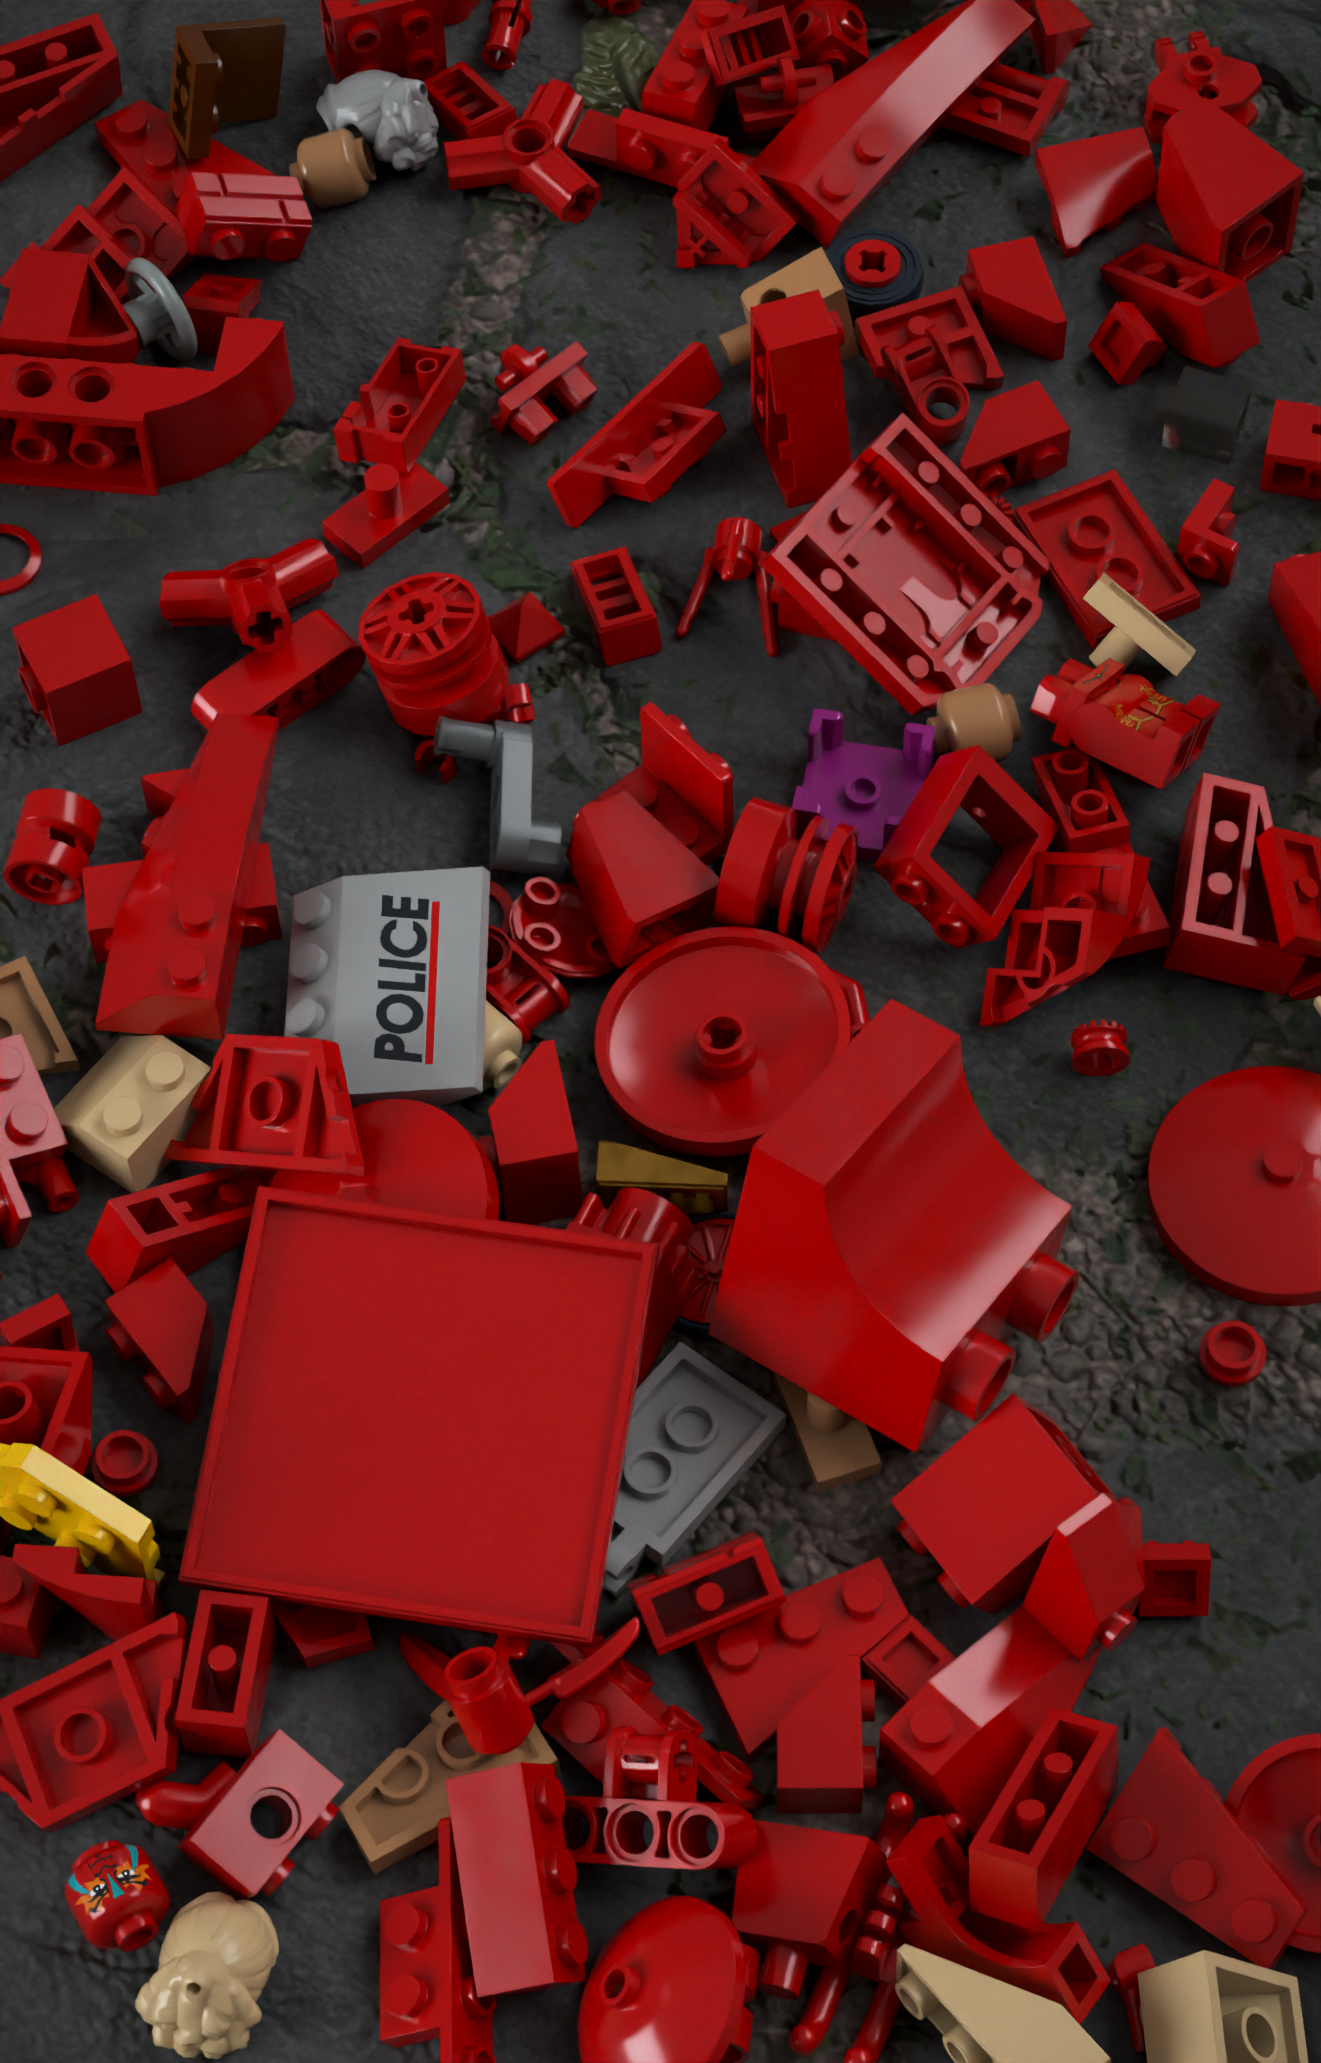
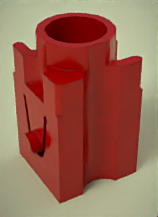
[565,1187,699,1390]

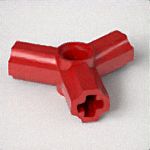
[443,78,601,225]
[159,538,339,654]

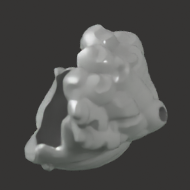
[316,70,439,171]

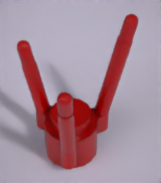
[676,517,778,658]

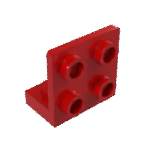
[319,0,447,84]
[596,702,734,866]

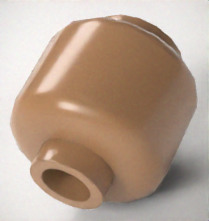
[289,128,376,210]
[927,683,1021,762]

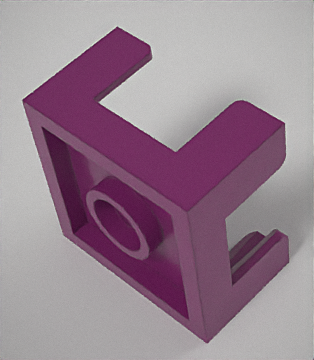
[792,708,936,863]

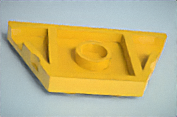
[0,1443,166,1590]

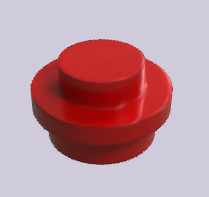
[1199,1320,1267,1386]
[91,1430,159,1497]

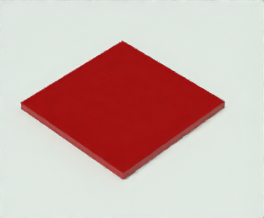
[178,1186,659,1648]

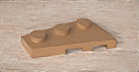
[338,1700,561,1875]

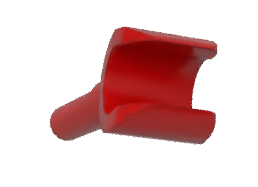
[1108,1944,1156,2054]

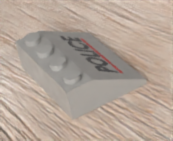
[284,866,490,1108]

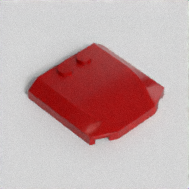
[760,412,1050,716]

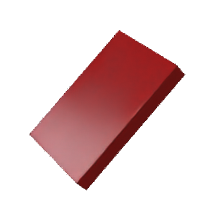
[1012,469,1201,650]

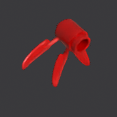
[399,1617,640,1755]

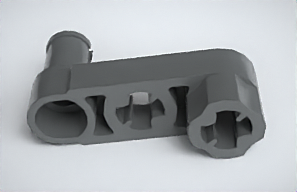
[433,716,562,877]

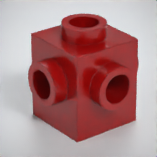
[787,0,869,83]

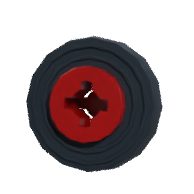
[826,229,924,321]

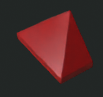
[1017,0,1093,75]

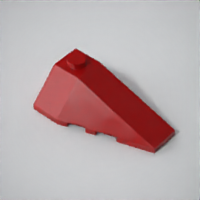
[878,1606,1104,1844]

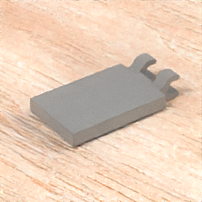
[603,1342,787,1597]

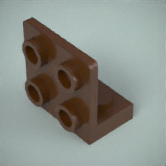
[168,18,286,159]

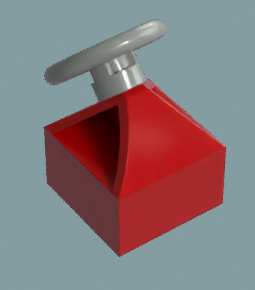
[0,248,198,364]

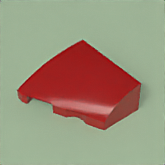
[1035,126,1158,258]
[12,1544,165,1642]

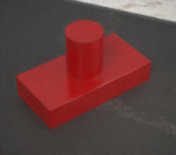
[322,462,450,569]

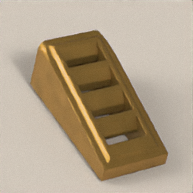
[596,1141,728,1217]

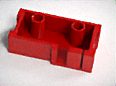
[333,337,466,474]

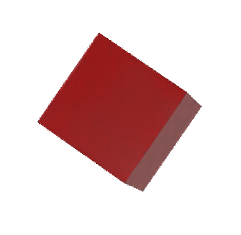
[12,594,143,747]

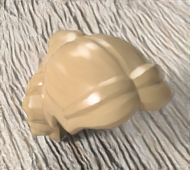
[135,1891,279,2059]

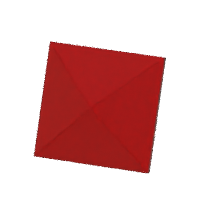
[488,591,565,664]

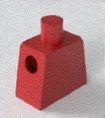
[731,1820,890,2000]

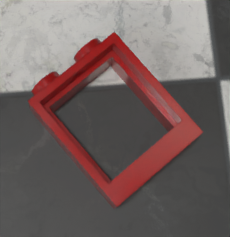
[873,745,1060,949]

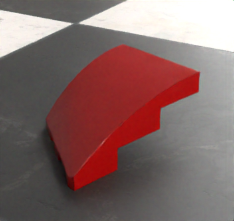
[0,167,196,305]
[980,852,1151,1028]

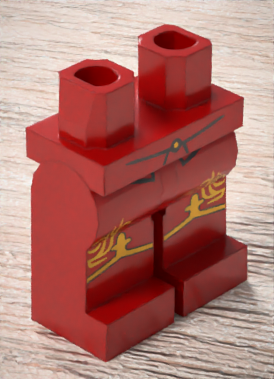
[1030,658,1221,790]

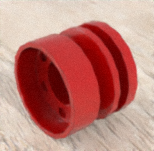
[358,572,509,736]
[715,797,859,953]

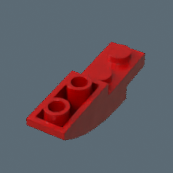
[1031,747,1170,959]

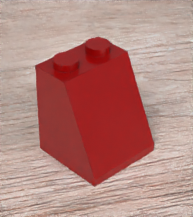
[1155,97,1304,283]
[890,1393,1119,1615]

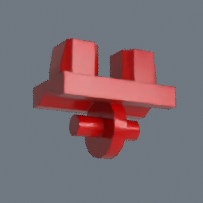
[733,56,834,143]
[490,341,598,447]

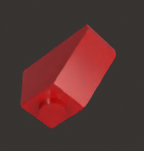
[959,236,1067,361]

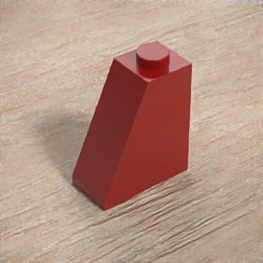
[565,791,720,969]

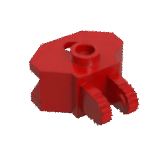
[1144,30,1262,145]

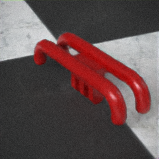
[789,1791,968,2063]

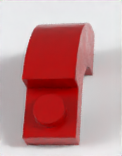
[886,1814,1111,2025]

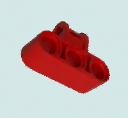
[562,1725,758,1870]

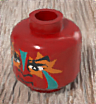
[65,1840,170,1952]

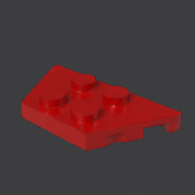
[165,1034,365,1177]
[0,1612,188,1833]

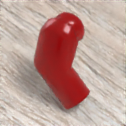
[13,1156,80,1212]
[135,1761,236,1830]

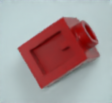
[1176,478,1240,586]

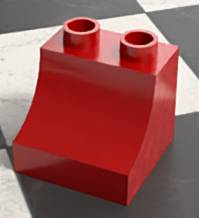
[708,999,1080,1453]

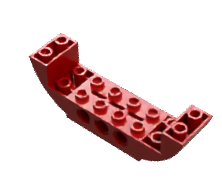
[0,317,295,496]

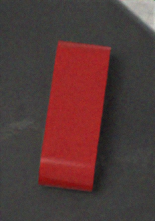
[191,610,366,732]

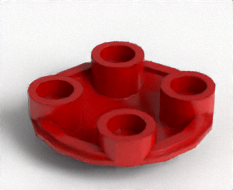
[507,877,617,979]

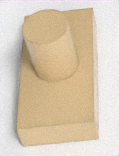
[1083,573,1196,676]

